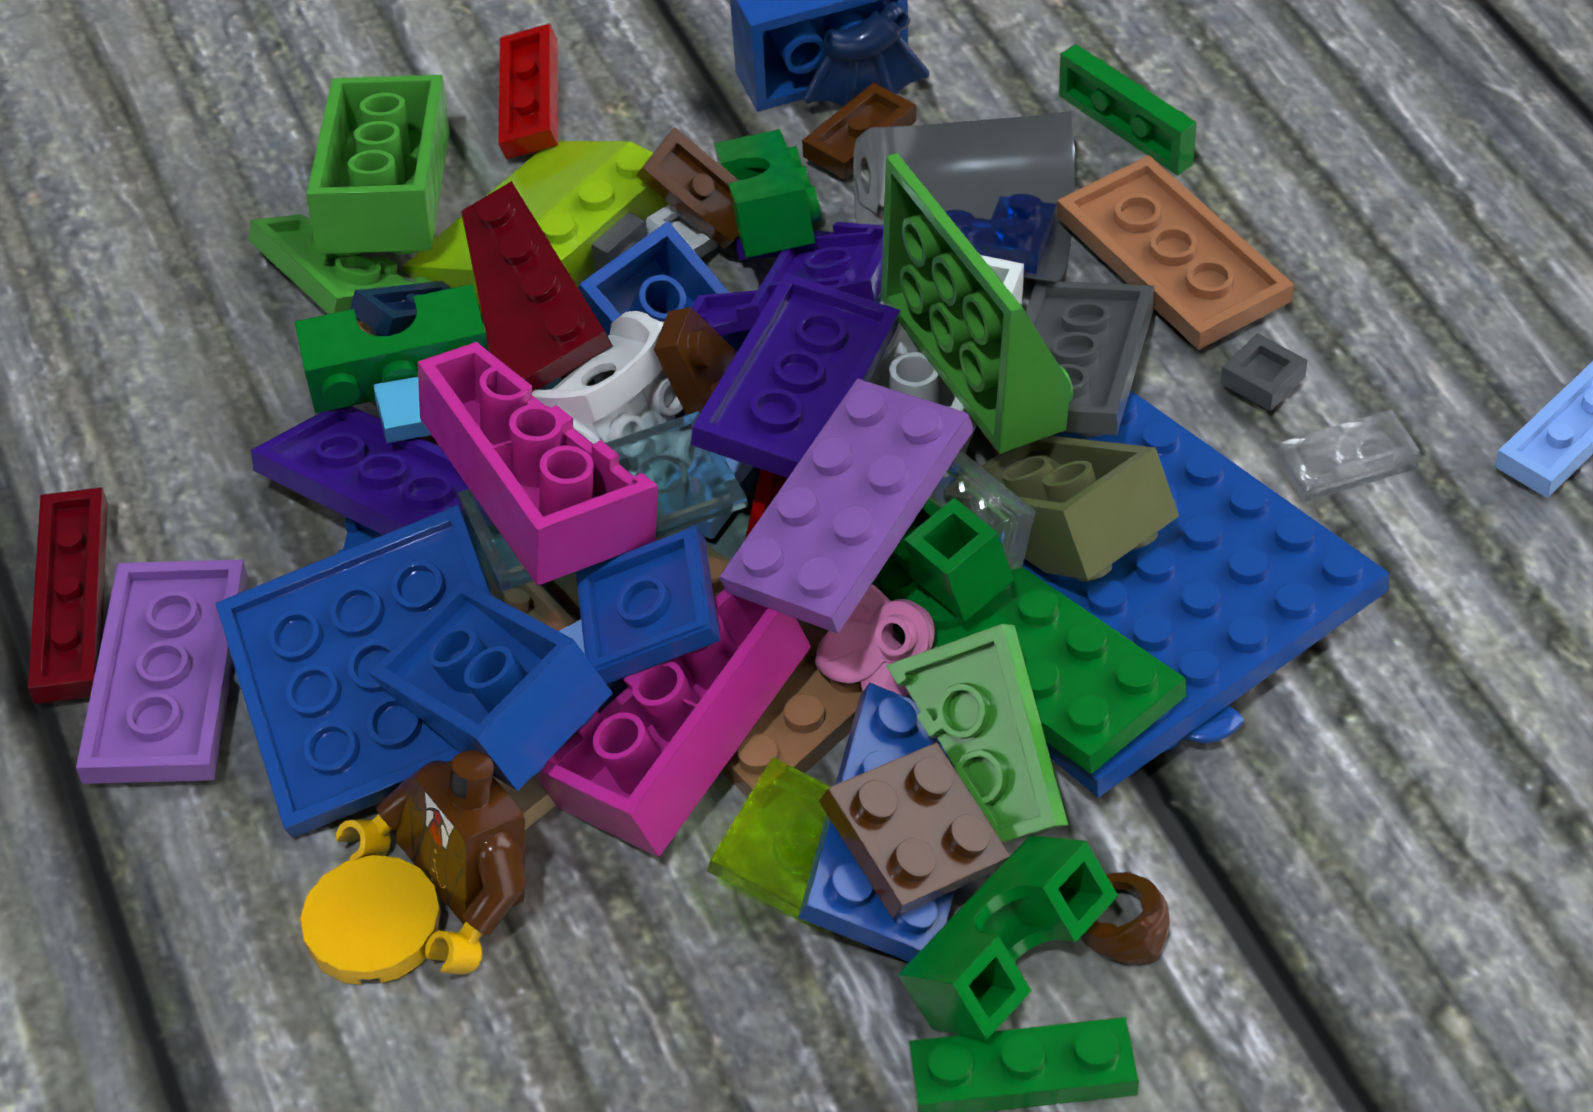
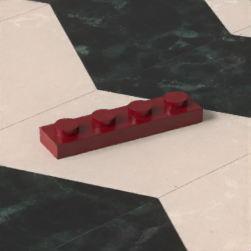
[28,487,108,704]

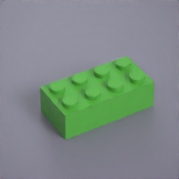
[306,74,450,257]

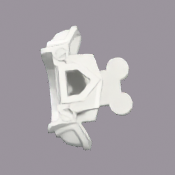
[532,311,698,499]

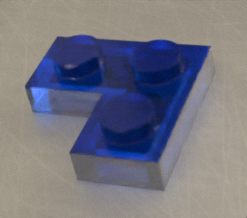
[945,194,1057,274]

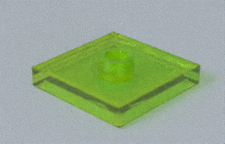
[707,757,833,936]

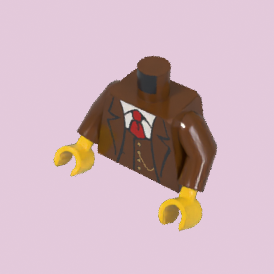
[335,750,527,974]

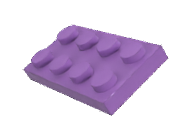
[720,379,974,634]
[76,559,248,784]

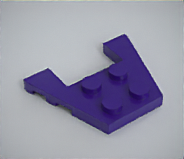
[691,222,883,336]

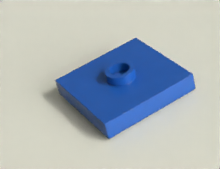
[576,526,721,684]

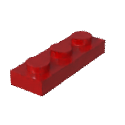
[498,23,558,160]

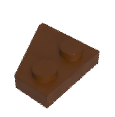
[654,307,737,426]

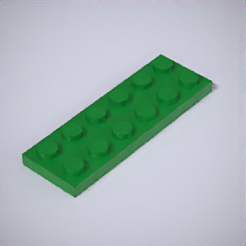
[872,556,1186,774]

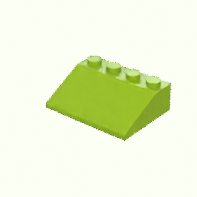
[402,141,669,318]

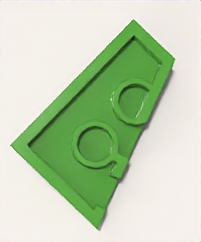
[248,214,433,319]
[886,624,1068,844]

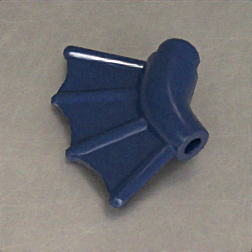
[803,2,930,107]

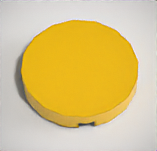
[300,855,441,985]

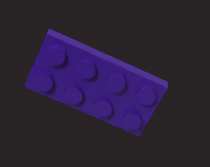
[691,273,901,478]
[251,406,491,535]

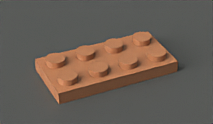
[1056,155,1294,350]

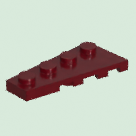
[461,181,613,392]

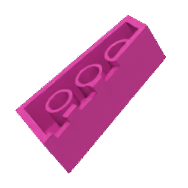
[418,342,658,586]

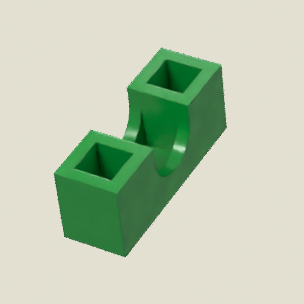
[714,129,821,258]
[294,284,489,414]
[889,497,1014,622]
[898,835,1118,1040]

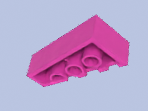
[535,589,811,857]

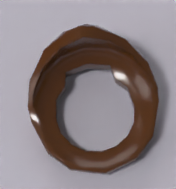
[1080,872,1170,964]

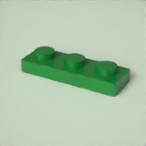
[1059,44,1197,176]
[909,1017,1139,1112]

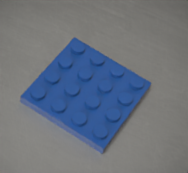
[215,505,493,838]

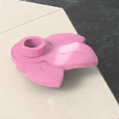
[815,584,935,698]

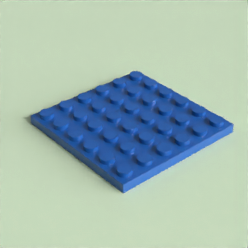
[935,390,1390,798]

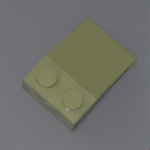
[941,436,1179,582]

